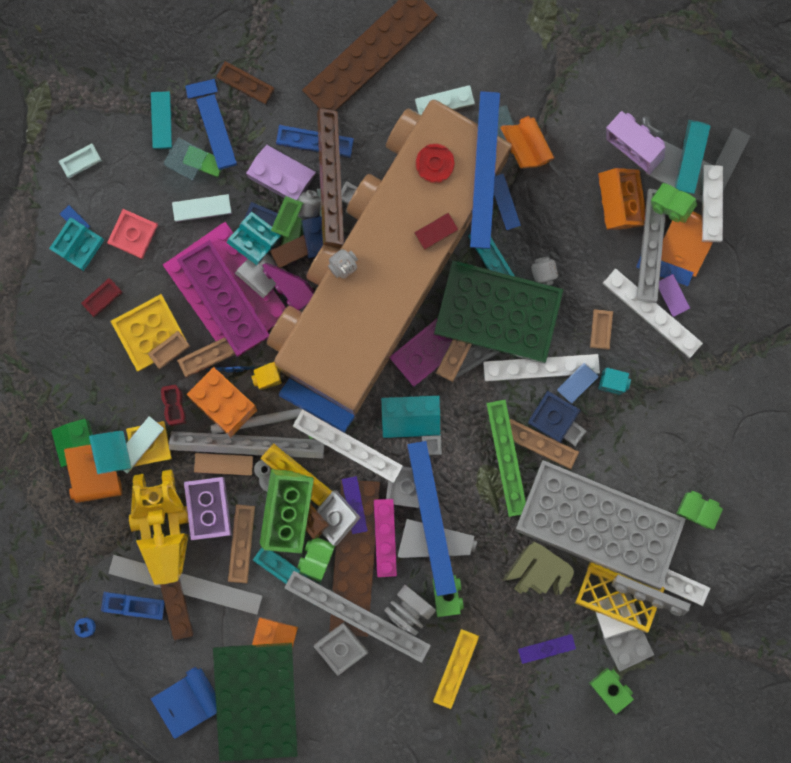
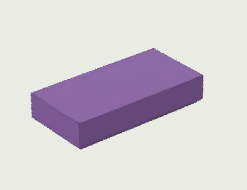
[659,274,690,317]

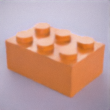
[187,367,257,438]

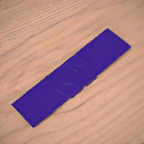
[342,476,367,534]
[518,634,576,664]

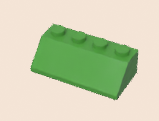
[260,469,314,553]

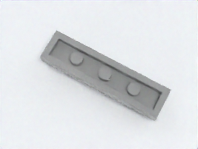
[611,575,691,616]

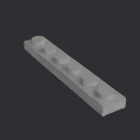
[637,189,665,303]

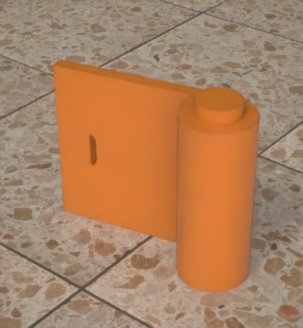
[500,116,554,168]
[661,211,713,277]
[64,445,122,503]

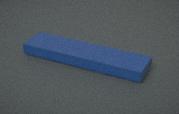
[196,94,237,170]
[276,125,354,158]
[279,379,354,433]

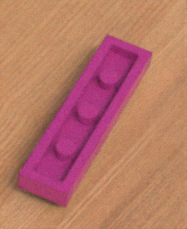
[374,499,397,577]

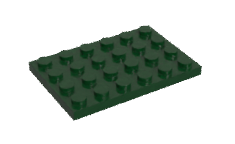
[433,260,563,364]
[213,643,298,762]

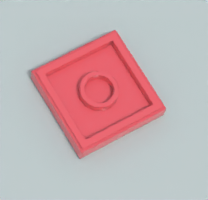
[107,209,158,259]

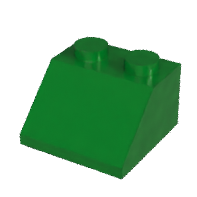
[51,419,93,467]

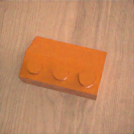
[598,168,645,230]
[252,617,298,648]

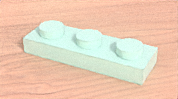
[415,85,475,115]

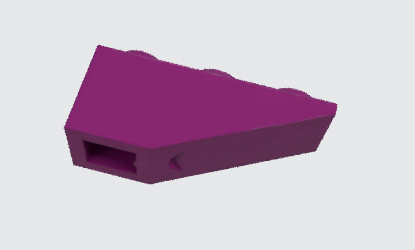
[262,263,315,310]

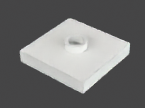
[593,593,641,639]

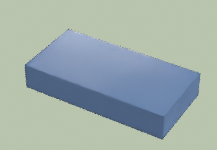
[557,363,599,404]

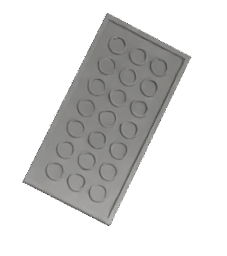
[515,460,686,590]

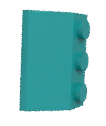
[381,396,440,438]

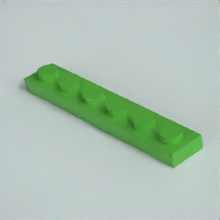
[486,400,526,517]

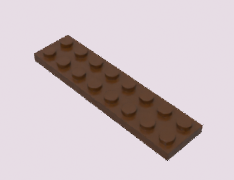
[302,0,438,111]
[329,479,380,637]

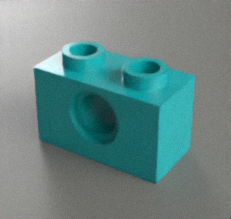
[598,368,631,395]

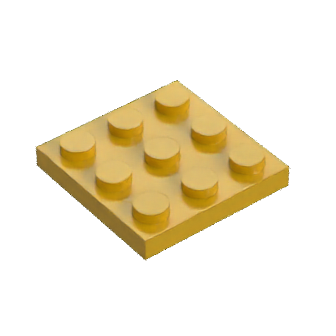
[111,294,187,372]

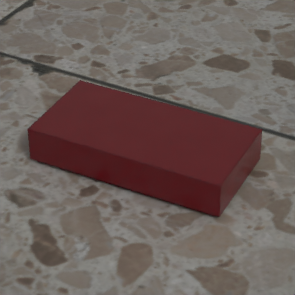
[414,213,458,250]
[81,278,123,318]

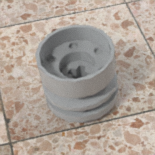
[384,585,436,636]

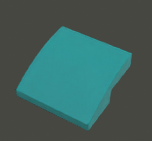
[227,212,281,265]
[49,217,104,271]
[89,431,131,474]

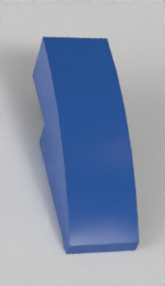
[101,592,165,620]

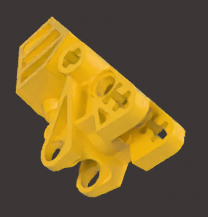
[129,470,189,585]

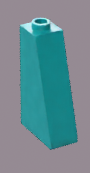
[675,120,710,194]

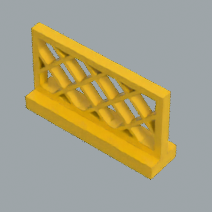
[575,562,665,633]

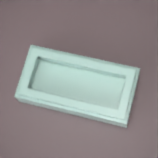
[59,143,102,179]

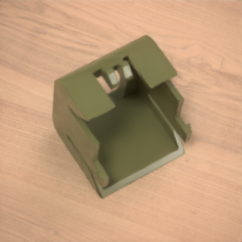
[502,542,574,595]

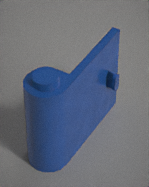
[151,667,217,739]

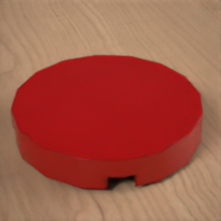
[415,143,455,183]

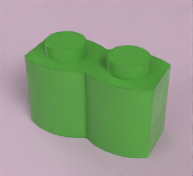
[651,183,697,223]
[676,491,723,530]
[297,538,335,583]

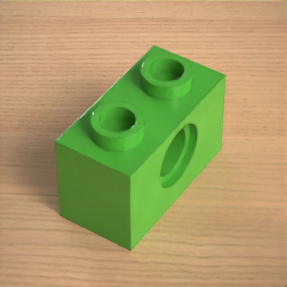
[432,575,464,617]
[589,668,634,714]

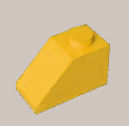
[252,362,282,390]

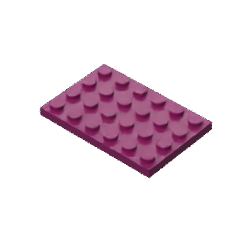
[163,222,286,358]

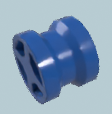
[74,618,96,638]

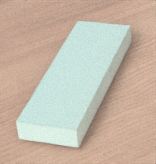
[172,194,232,222]
[123,416,164,474]

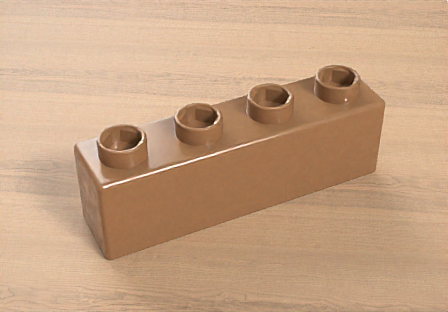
[267,100,512,415]

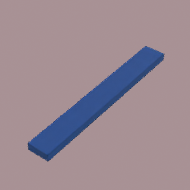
[470,91,500,249]
[407,441,456,597]

